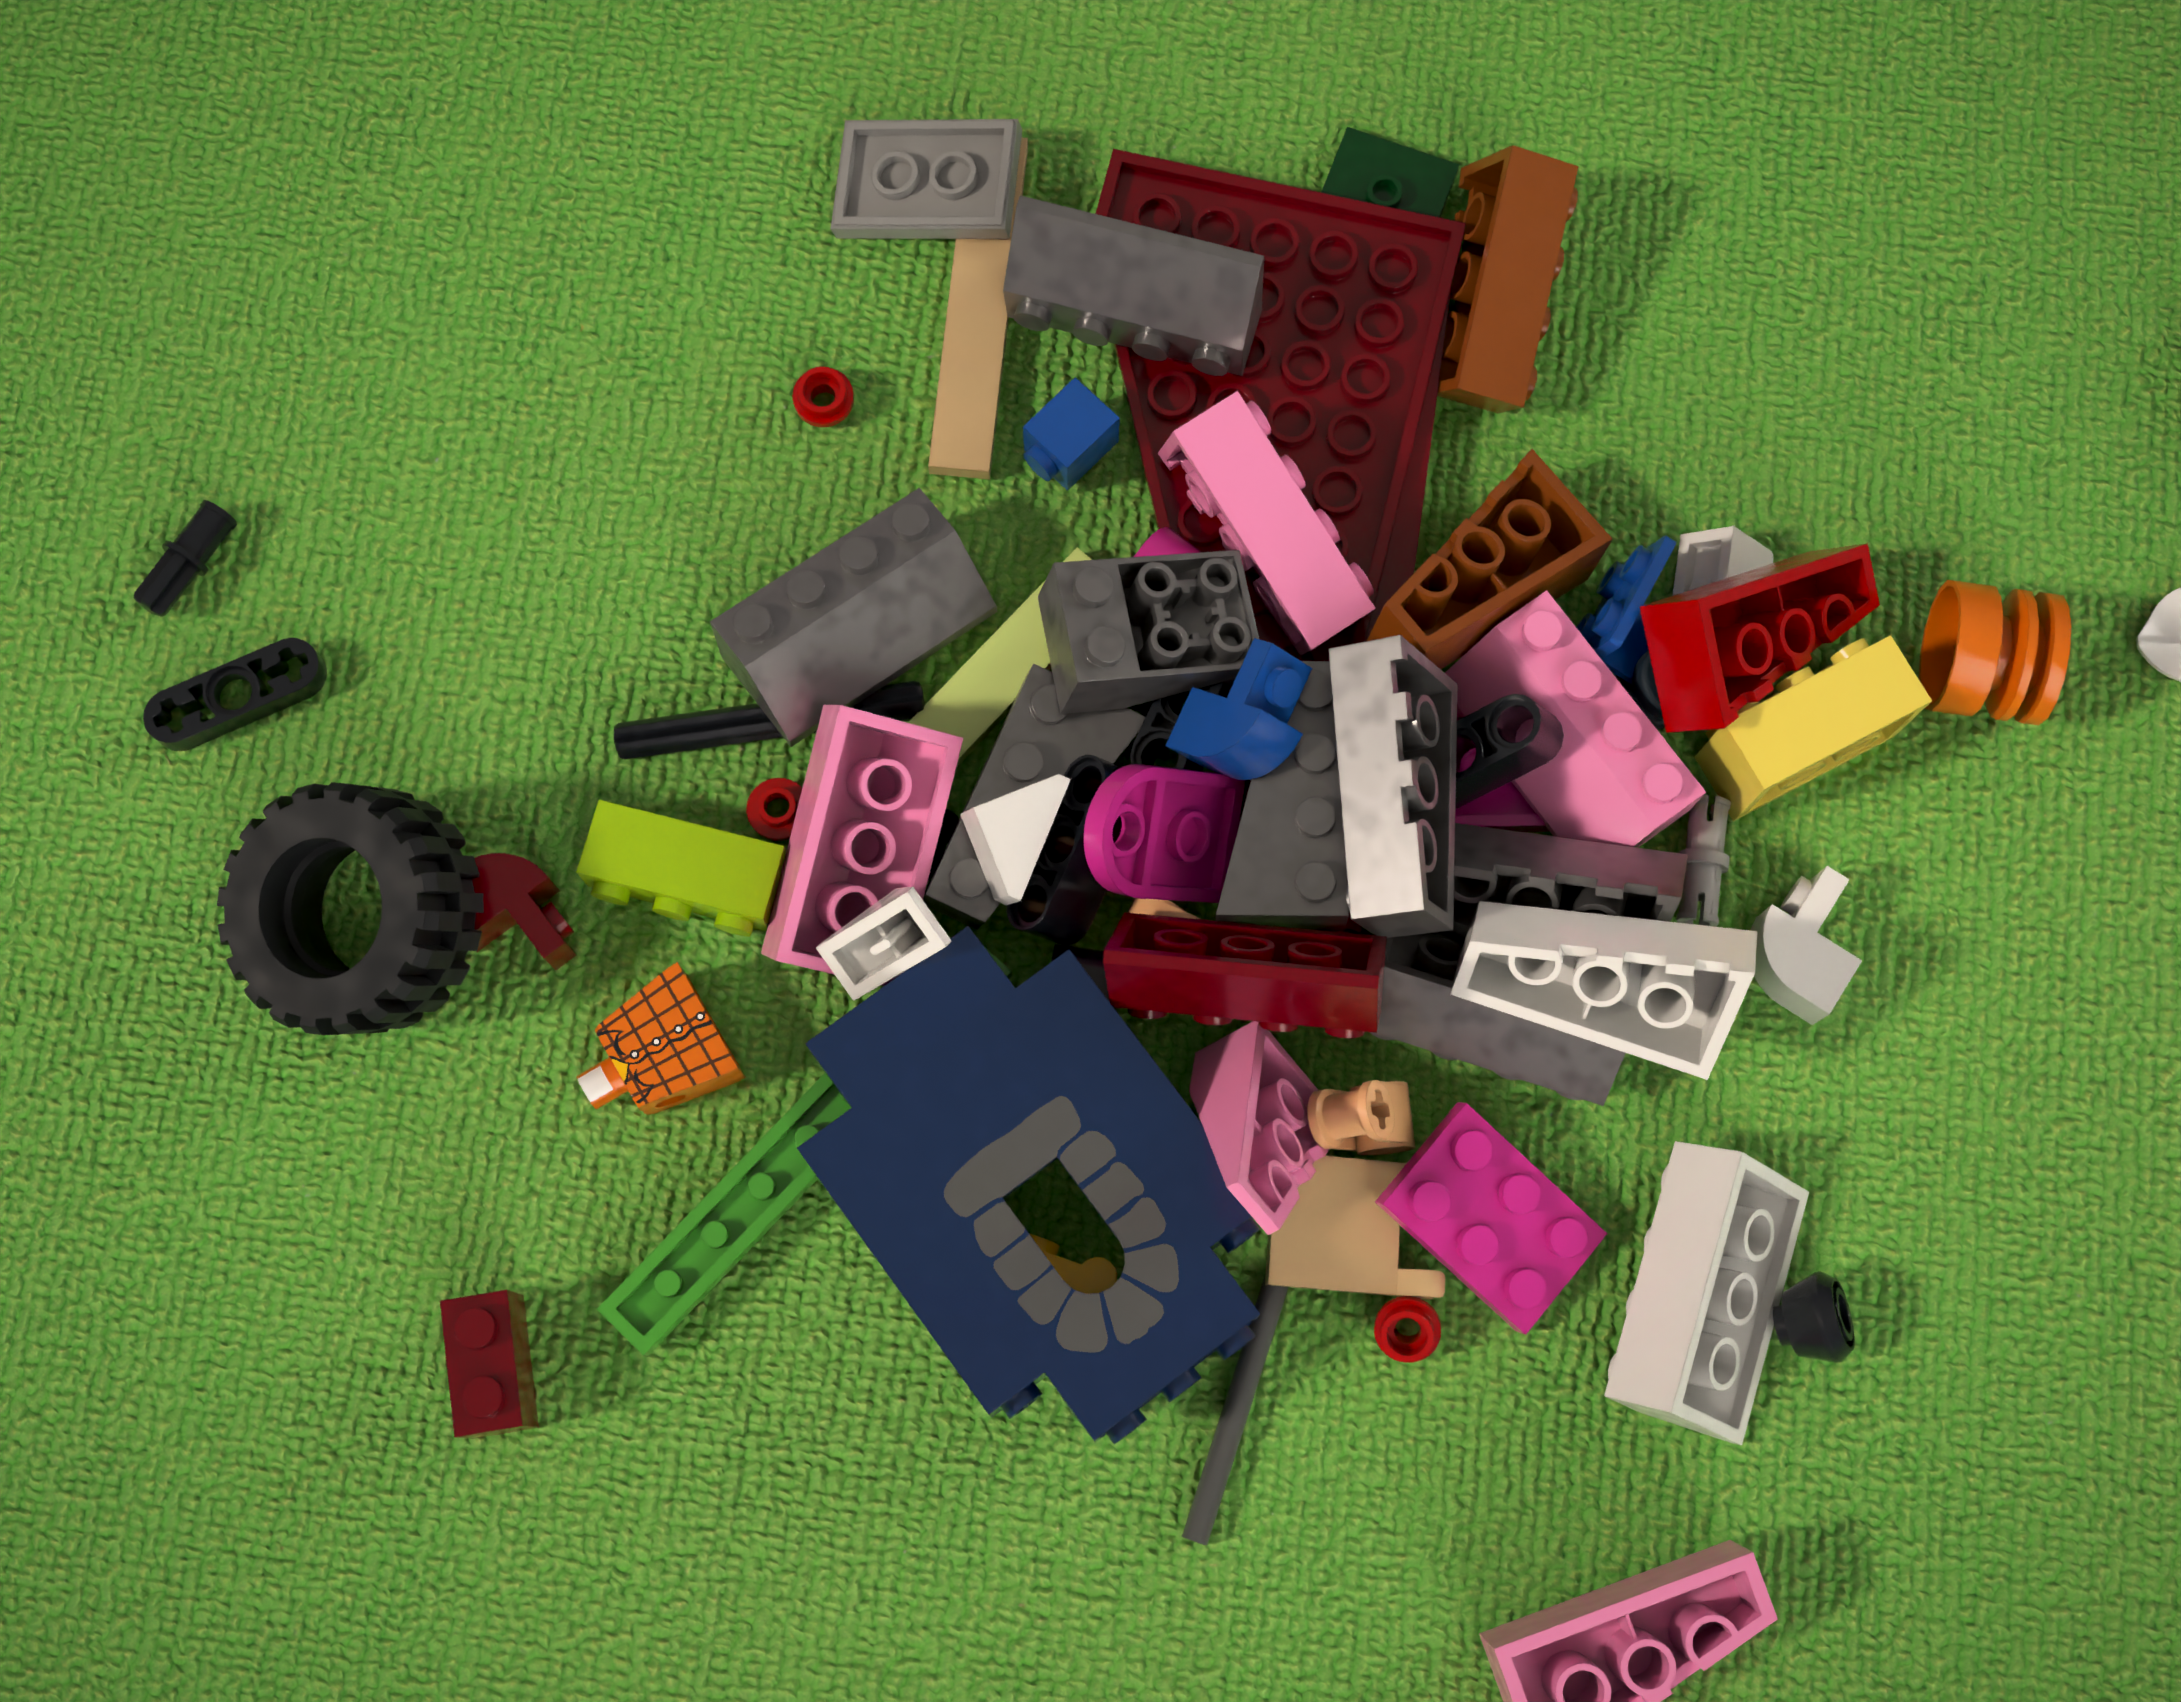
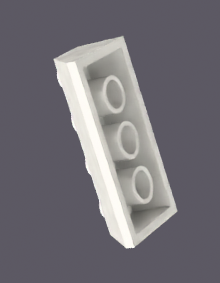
[1604,1141,1809,1445]

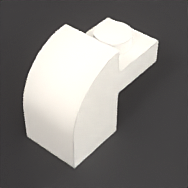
[1751,866,1862,1025]

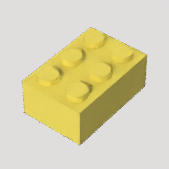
[1695,635,1932,821]

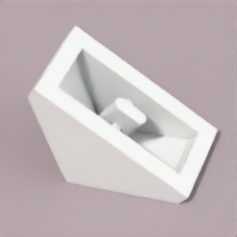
[960,774,1071,905]
[816,887,952,1001]

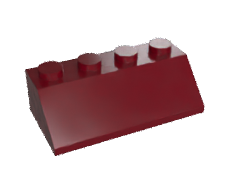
[1103,912,1387,1038]

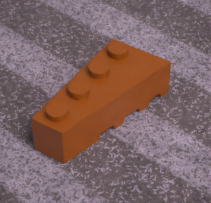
[1437,145,1579,414]
[1367,449,1613,669]

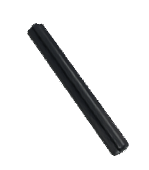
[614,681,925,759]

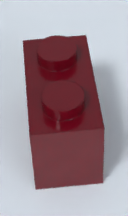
[440,1290,539,1439]

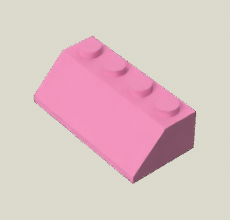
[1445,590,1706,848]
[761,705,963,986]

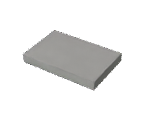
[830,119,1022,239]

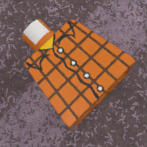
[576,962,746,1115]

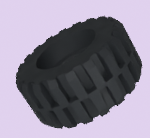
[217,782,484,1035]

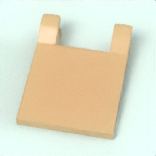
[1265,1156,1445,1300]

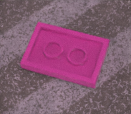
[1375,1102,1608,1335]

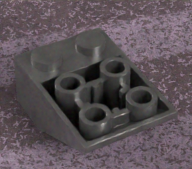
[1038,550,1259,714]

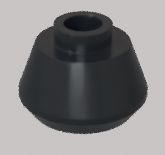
[1773,1271,1855,1363]

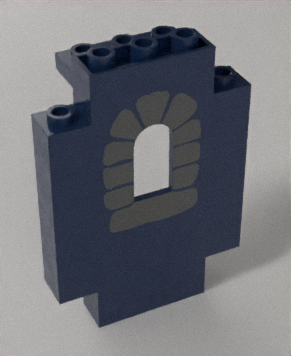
[797,926,1260,1445]

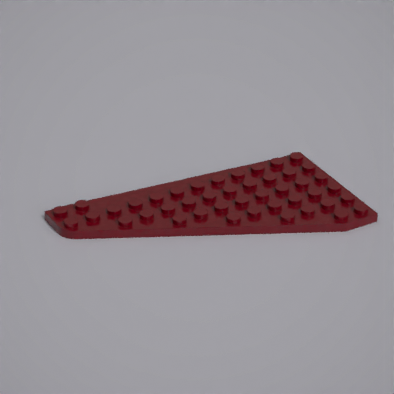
[1095,149,1466,934]

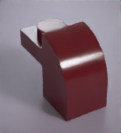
[472,853,576,970]

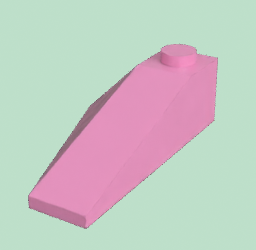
[1189,1021,1329,1235]

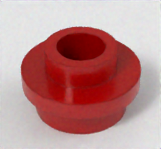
[792,366,854,427]
[746,778,802,841]
[1374,1296,1441,1363]

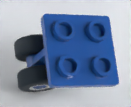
[1576,535,1677,730]

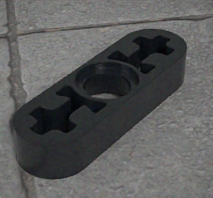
[143,638,327,751]

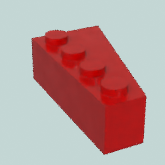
[1640,543,1880,733]

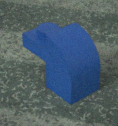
[1165,638,1313,780]

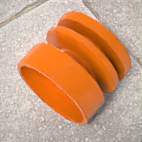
[1919,580,2072,725]

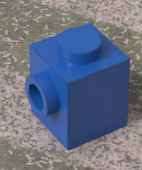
[1023,377,1120,491]

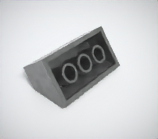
[1003,195,1264,376]
[710,488,997,747]
[1370,931,1626,1106]

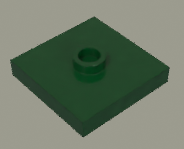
[1321,127,1460,218]

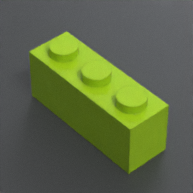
[576,800,787,937]

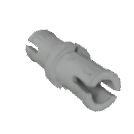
[1676,795,1731,927]

